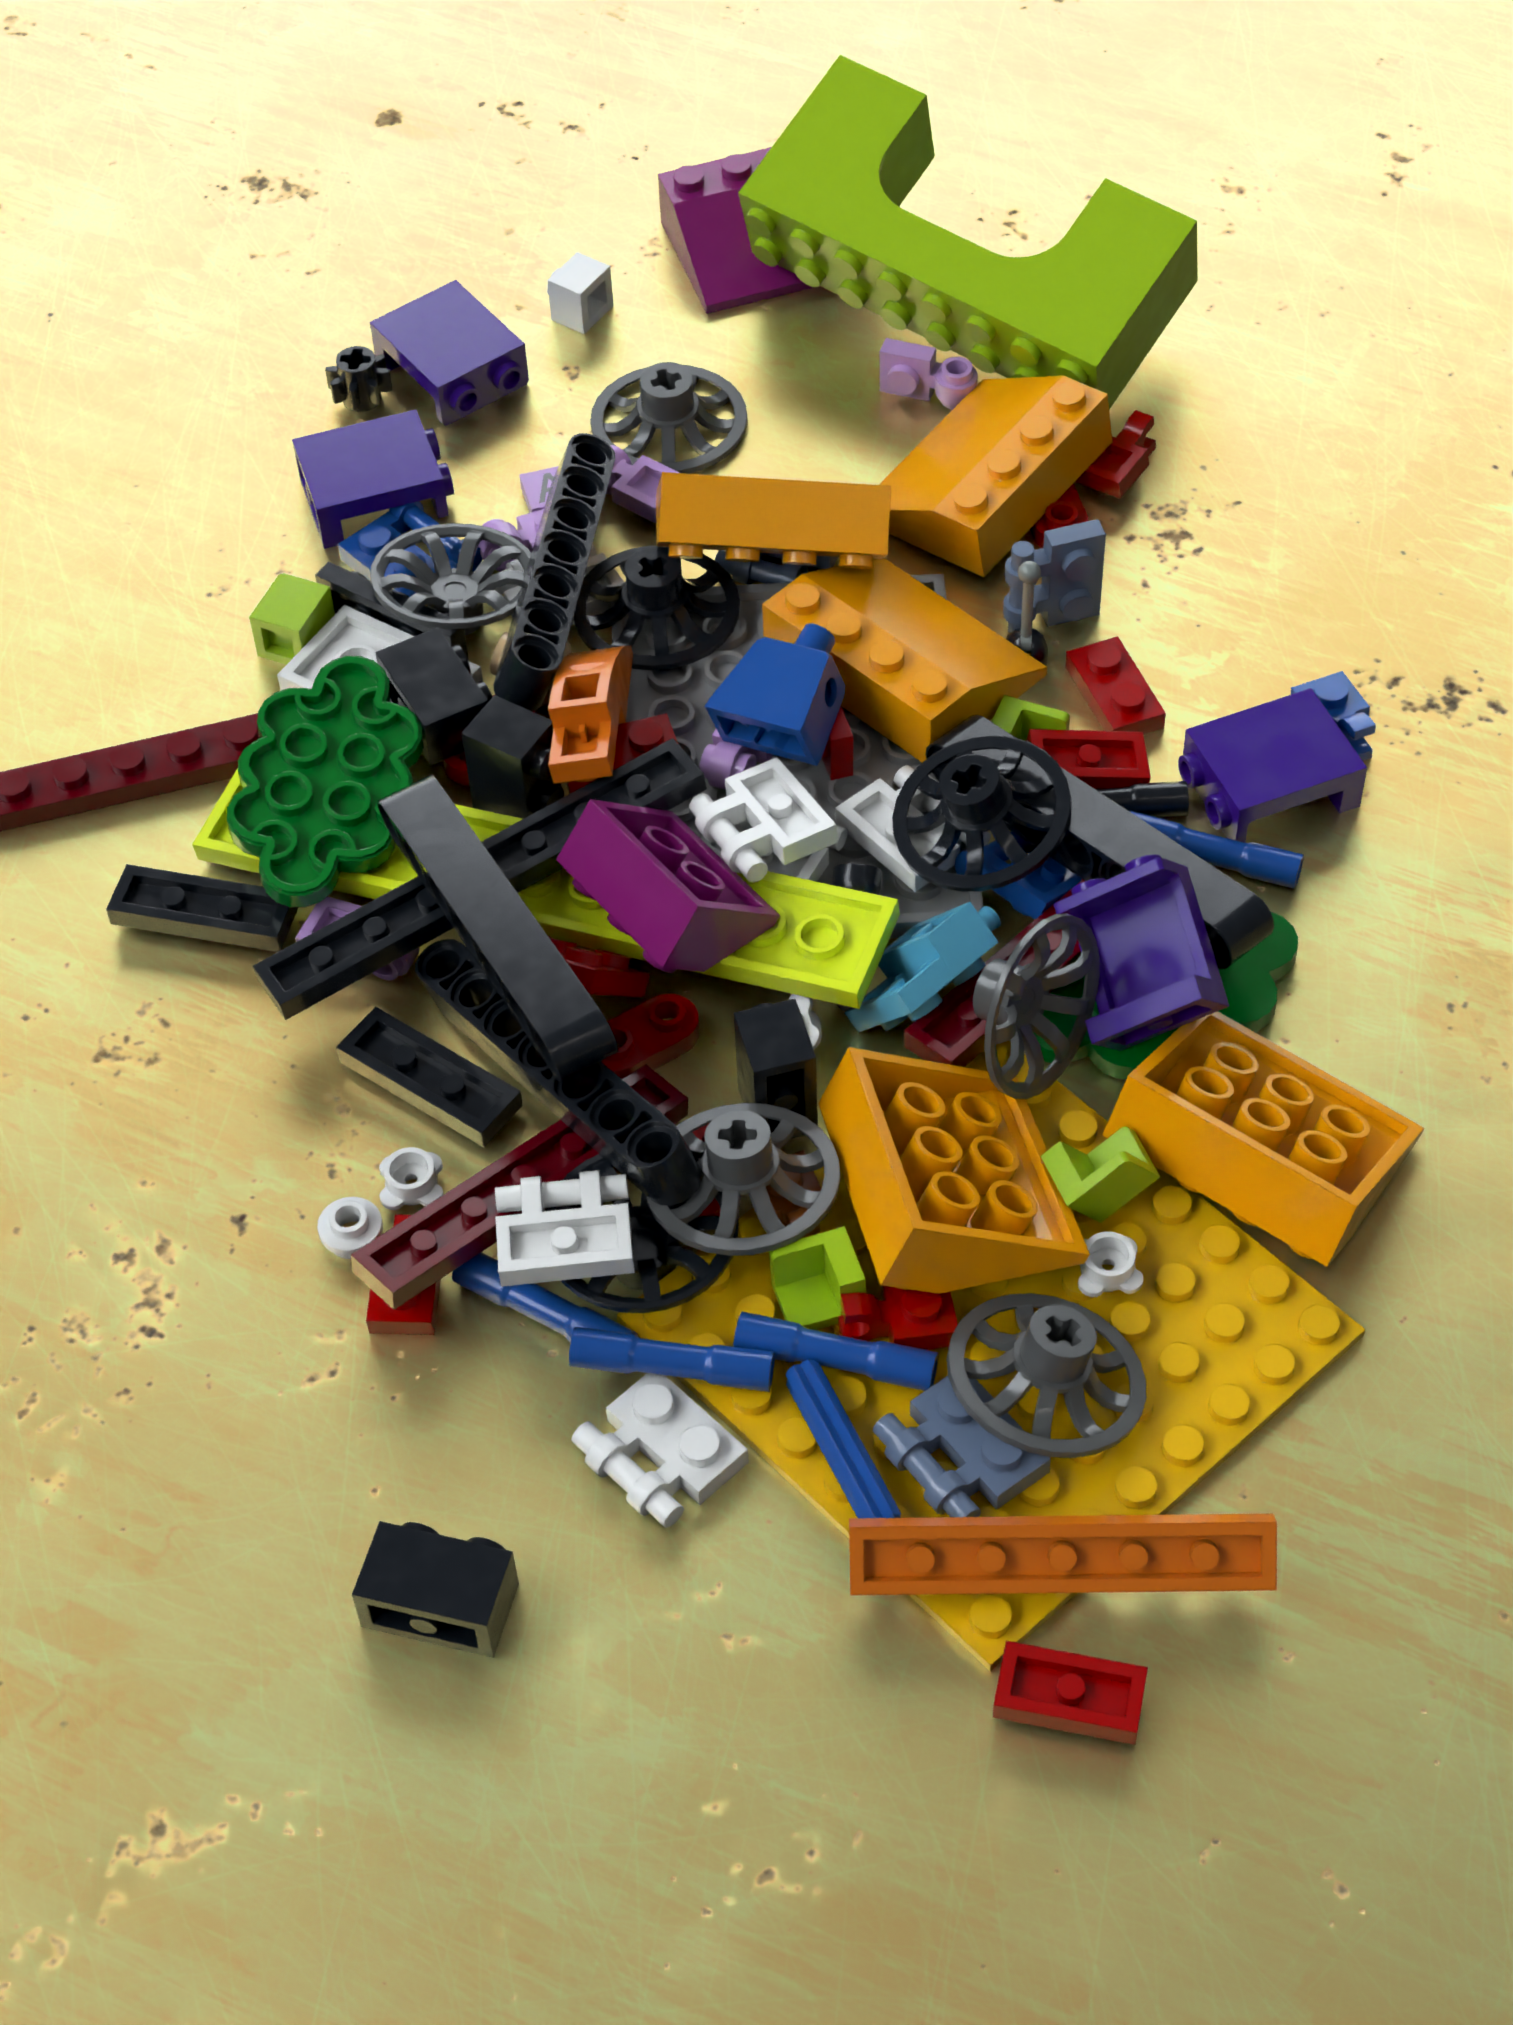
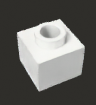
[547,252,614,334]

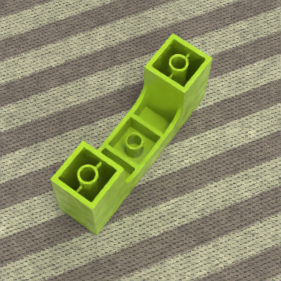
[738,54,1198,410]

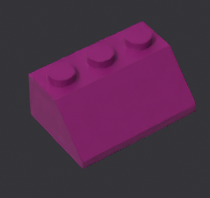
[556,799,780,973]

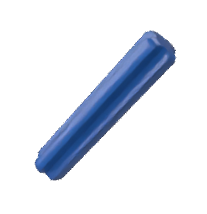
[786,1359,901,1518]

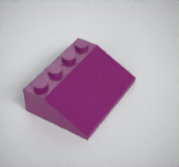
[658,147,814,314]

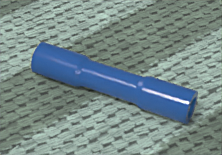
[1130,811,1304,889]
[452,1252,638,1342]
[733,1311,939,1391]
[569,1327,775,1392]

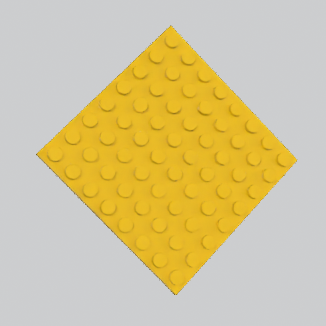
[617,1041,1365,1671]

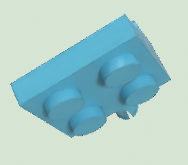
[845,902,1001,1033]

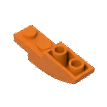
[548,645,633,784]

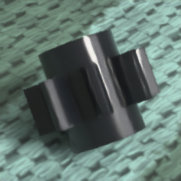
[325,346,393,412]

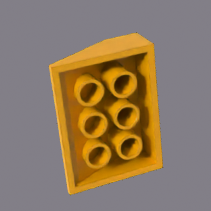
[879,376,1112,577]
[656,472,891,569]
[762,558,1047,763]
[1102,1011,1424,1267]
[818,1047,1090,1294]

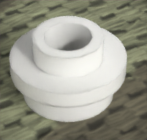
[317,1197,383,1259]

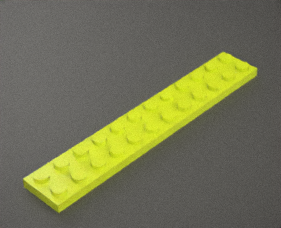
[192,768,900,1009]

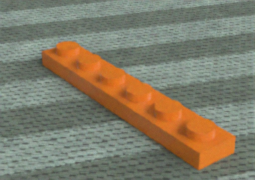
[849,1513,1277,1595]

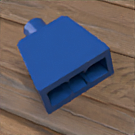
[704,623,845,766]

